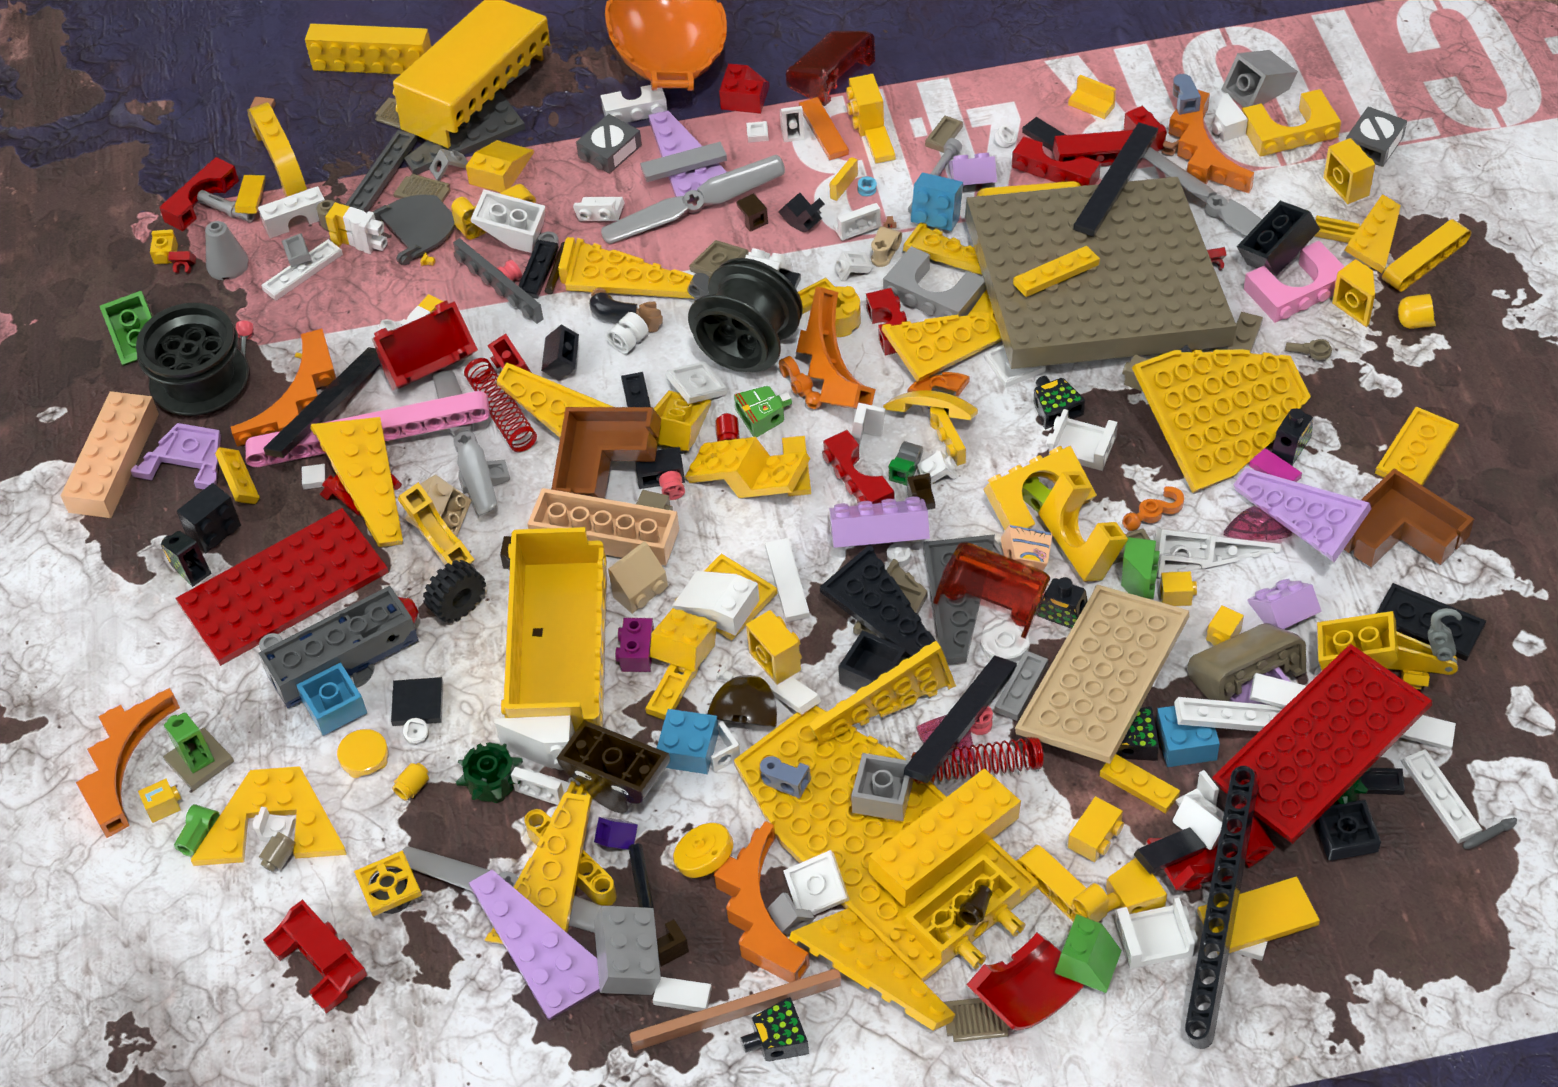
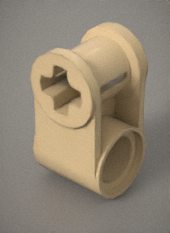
[871,226,902,267]

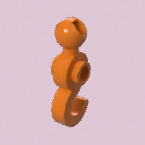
[779,356,822,409]
[1122,486,1184,531]

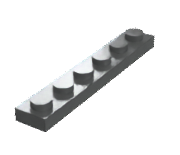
[345,130,417,213]
[453,238,544,324]

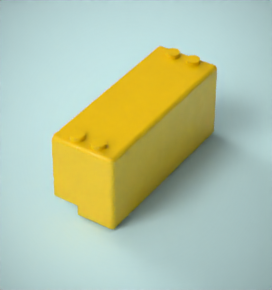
[393,0,550,148]
[501,527,607,732]

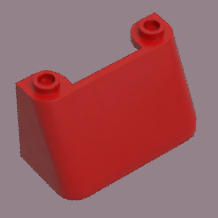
[372,300,478,391]

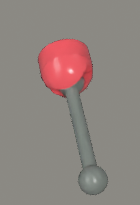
[235,320,253,356]

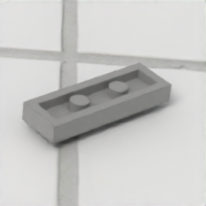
[995,650,1048,721]

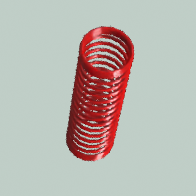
[464,358,537,452]
[911,737,1044,785]

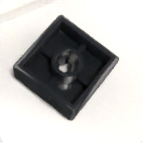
[1315,800,1381,861]

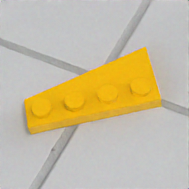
[1344,194,1401,273]
[903,223,982,275]

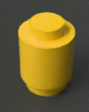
[392,763,429,801]

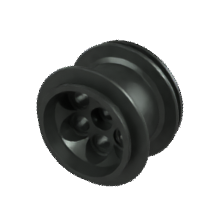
[688,258,803,372]
[136,303,249,416]

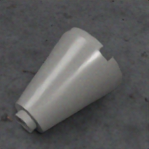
[205,221,249,280]

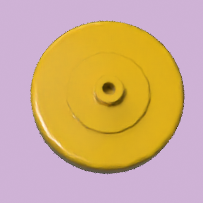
[673,823,734,878]

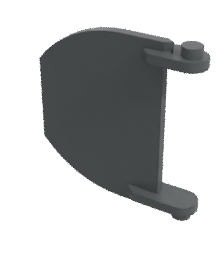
[366,195,455,265]

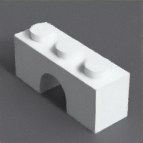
[601,85,667,123]
[258,186,325,238]

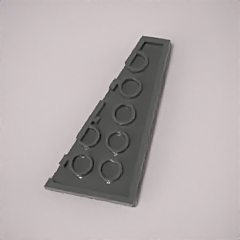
[404,89,525,175]
[924,534,995,664]

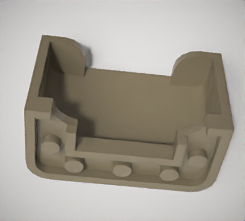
[1187,623,1306,701]

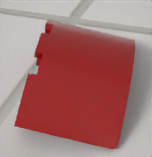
[1147,804,1275,891]
[966,932,1085,1031]

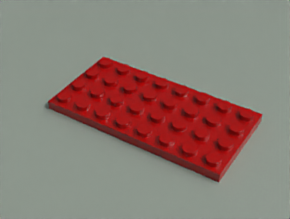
[176,508,389,666]
[1212,643,1432,844]

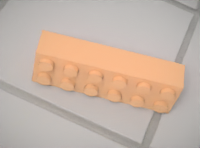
[60,391,159,518]
[527,488,680,566]

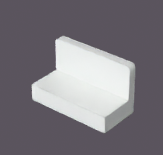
[852,403,886,448]
[1173,794,1236,850]

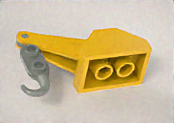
[1317,608,1462,675]

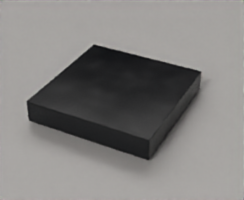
[391,677,443,726]

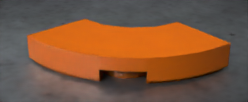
[907,372,970,396]

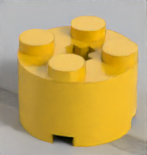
[824,286,861,337]

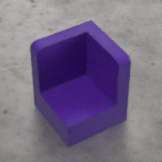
[594,817,638,849]

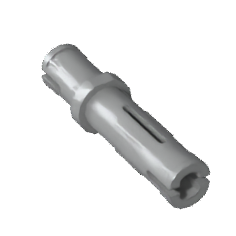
[197,190,255,223]

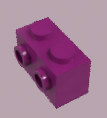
[615,618,654,672]

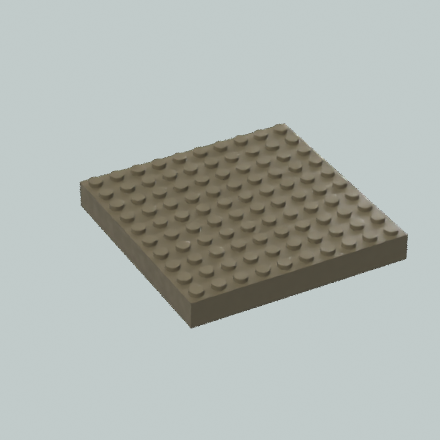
[965,177,1237,369]

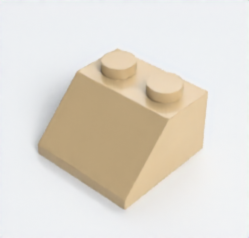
[608,541,668,614]

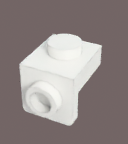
[917,451,957,484]

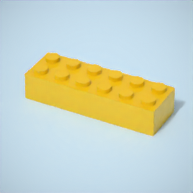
[305,24,431,74]
[869,768,1021,907]

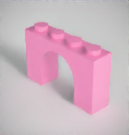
[1244,241,1345,323]

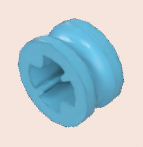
[857,176,877,197]

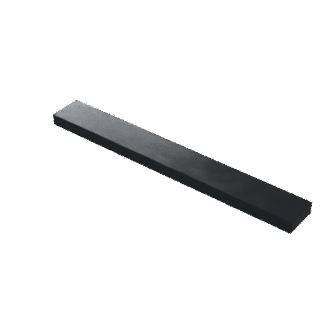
[1073,122,1158,237]
[263,347,381,458]
[904,655,1017,783]

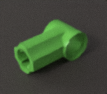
[174,804,220,857]

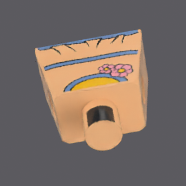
[1001,525,1052,584]

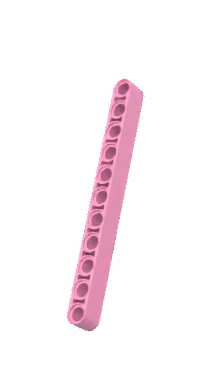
[245,391,490,467]

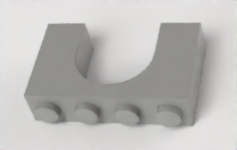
[883,246,986,318]

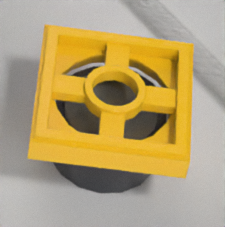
[354,850,422,917]

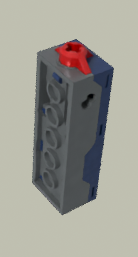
[258,586,419,709]

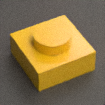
[1401,669,1430,689]

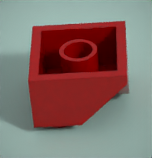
[719,63,770,114]

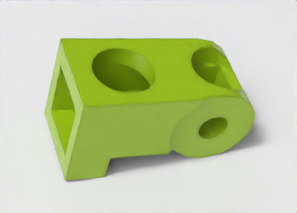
[1022,477,1052,513]

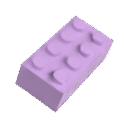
[829,497,930,548]

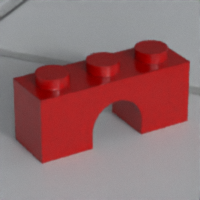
[866,288,907,356]

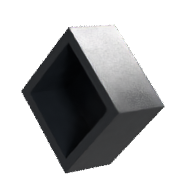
[177,483,241,554]
[838,630,906,691]

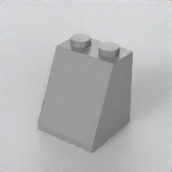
[1221,50,1298,107]

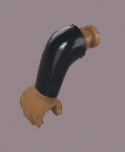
[589,288,663,332]

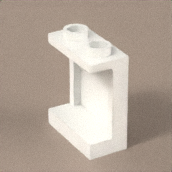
[1046,409,1118,471]
[1115,897,1198,969]

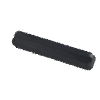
[628,843,654,909]

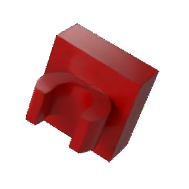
[1207,247,1227,271]
[168,251,196,274]

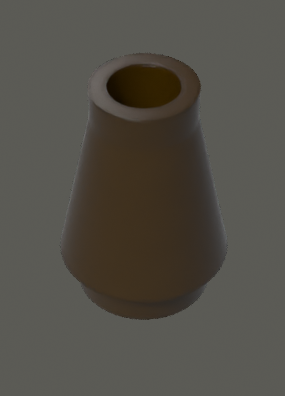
[959,885,992,925]

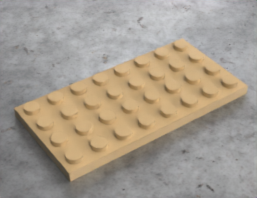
[1015,584,1190,764]

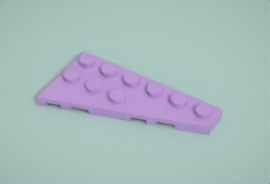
[648,111,727,201]
[1234,468,1371,563]
[469,870,600,1020]

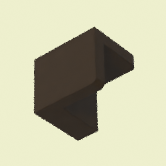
[736,193,768,232]
[907,473,935,510]
[657,919,689,967]

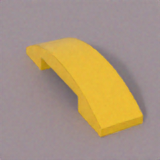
[883,390,978,420]

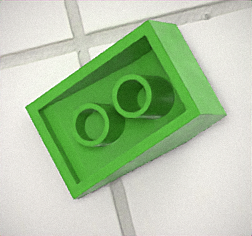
[100,291,153,366]

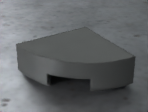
[352,664,375,688]

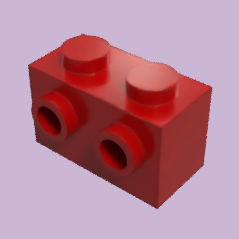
[1124,105,1167,152]
[487,334,532,373]

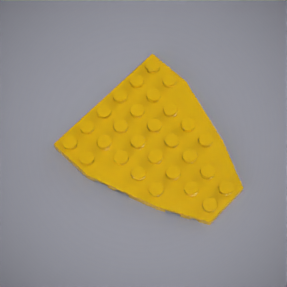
[1132,349,1311,493]

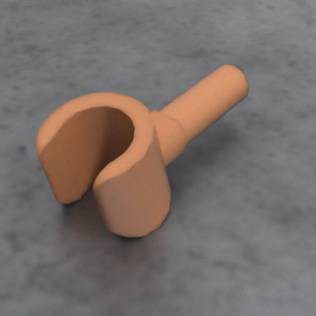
[1162,140,1179,156]

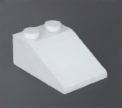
[471,190,545,253]
[672,571,760,635]
[494,716,575,770]

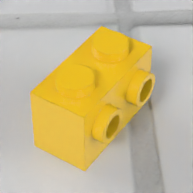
[1068,796,1124,862]

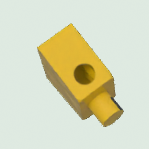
[1106,857,1167,914]

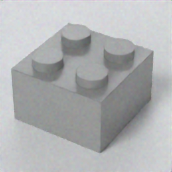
[851,753,914,821]

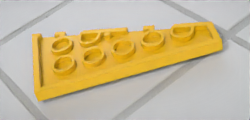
[565,238,697,299]
[881,310,1002,382]
[497,363,613,438]
[310,417,403,547]
[809,641,956,743]
[485,792,592,945]
[789,908,955,1031]

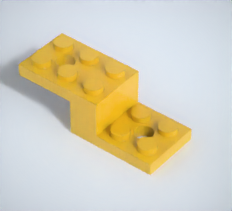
[685,437,810,498]

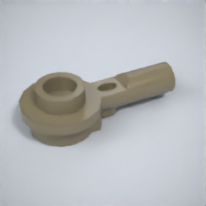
[1285,339,1332,360]

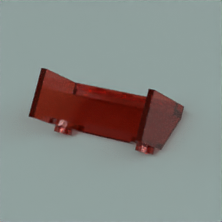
[933,542,1050,639]

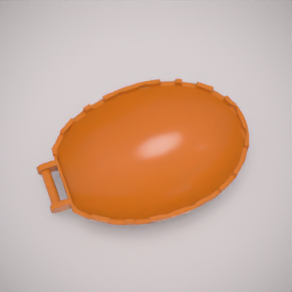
[605,0,727,91]

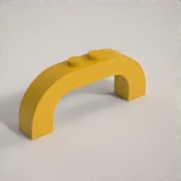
[247,102,307,197]

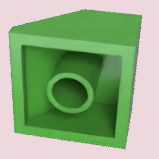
[1055,914,1122,993]

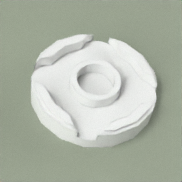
[981,619,1030,662]

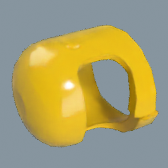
[1398,294,1436,329]

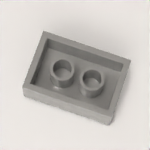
[594,906,661,995]

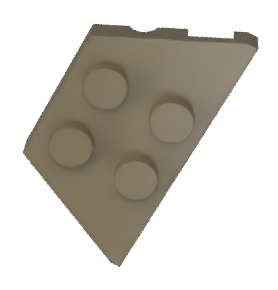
[853,559,928,634]

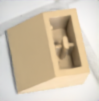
[405,474,472,536]

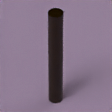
[545,242,565,294]

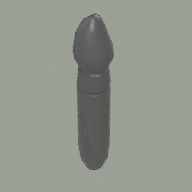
[1463,817,1517,849]

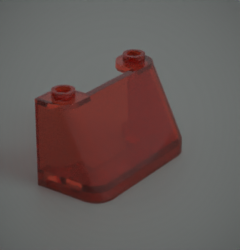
[786,31,875,106]

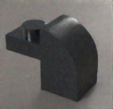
[778,193,825,232]

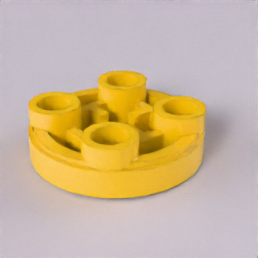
[337,729,388,778]

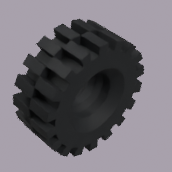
[423,560,486,623]

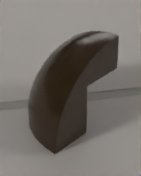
[707,675,777,727]

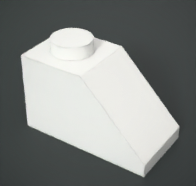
[1212,93,1248,142]
[780,106,805,142]

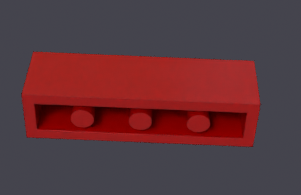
[1053,130,1141,166]

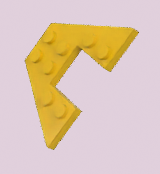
[191,766,347,866]

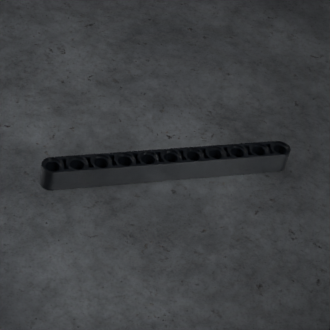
[1185,766,1258,1049]

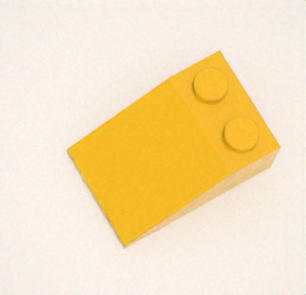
[466,140,534,193]
[654,390,712,451]

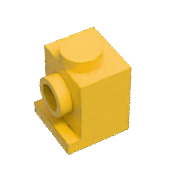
[150,230,178,264]

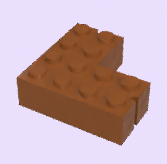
[551,407,661,499]
[1344,468,1474,567]

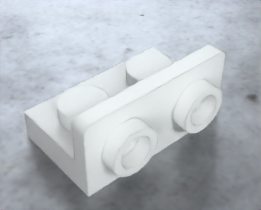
[573,197,625,221]
[833,203,881,240]
[511,767,570,805]

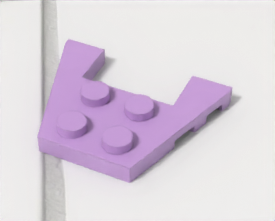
[131,423,221,489]

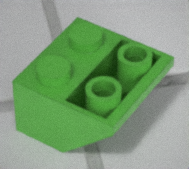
[1121,537,1160,599]

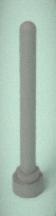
[908,138,962,214]

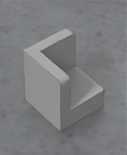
[767,893,815,934]

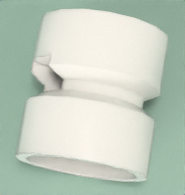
[607,312,648,354]

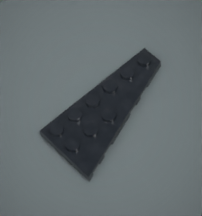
[820,544,944,659]

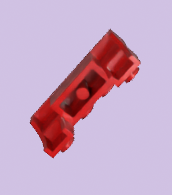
[263,899,367,1014]

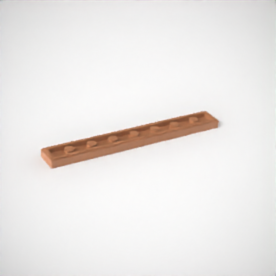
[629,968,841,1051]

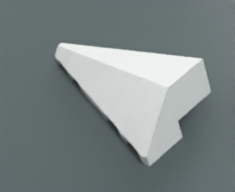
[1155,527,1281,578]

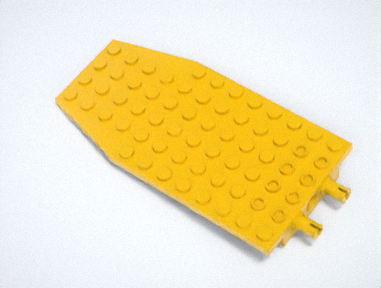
[734,706,1039,982]

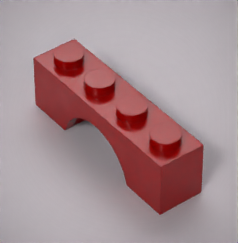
[1012,136,1101,186]
[159,157,239,231]
[822,430,895,504]

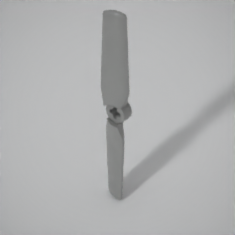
[1144,147,1299,261]
[601,155,785,244]
[432,370,497,515]
[401,847,601,933]

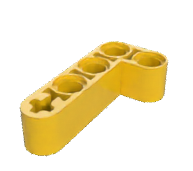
[451,184,536,240]
[1016,845,1109,922]

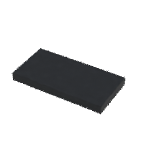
[1376,583,1486,661]

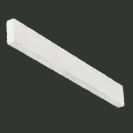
[1249,673,1456,750]

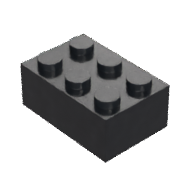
[1236,200,1320,276]

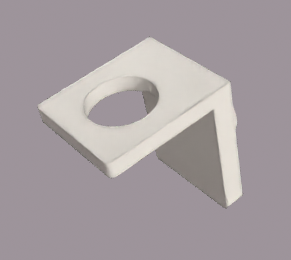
[711,721,740,772]
[1176,770,1219,807]

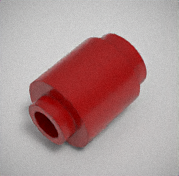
[715,413,740,441]

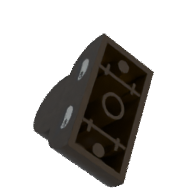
[556,720,670,813]

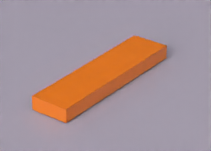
[799,97,849,160]

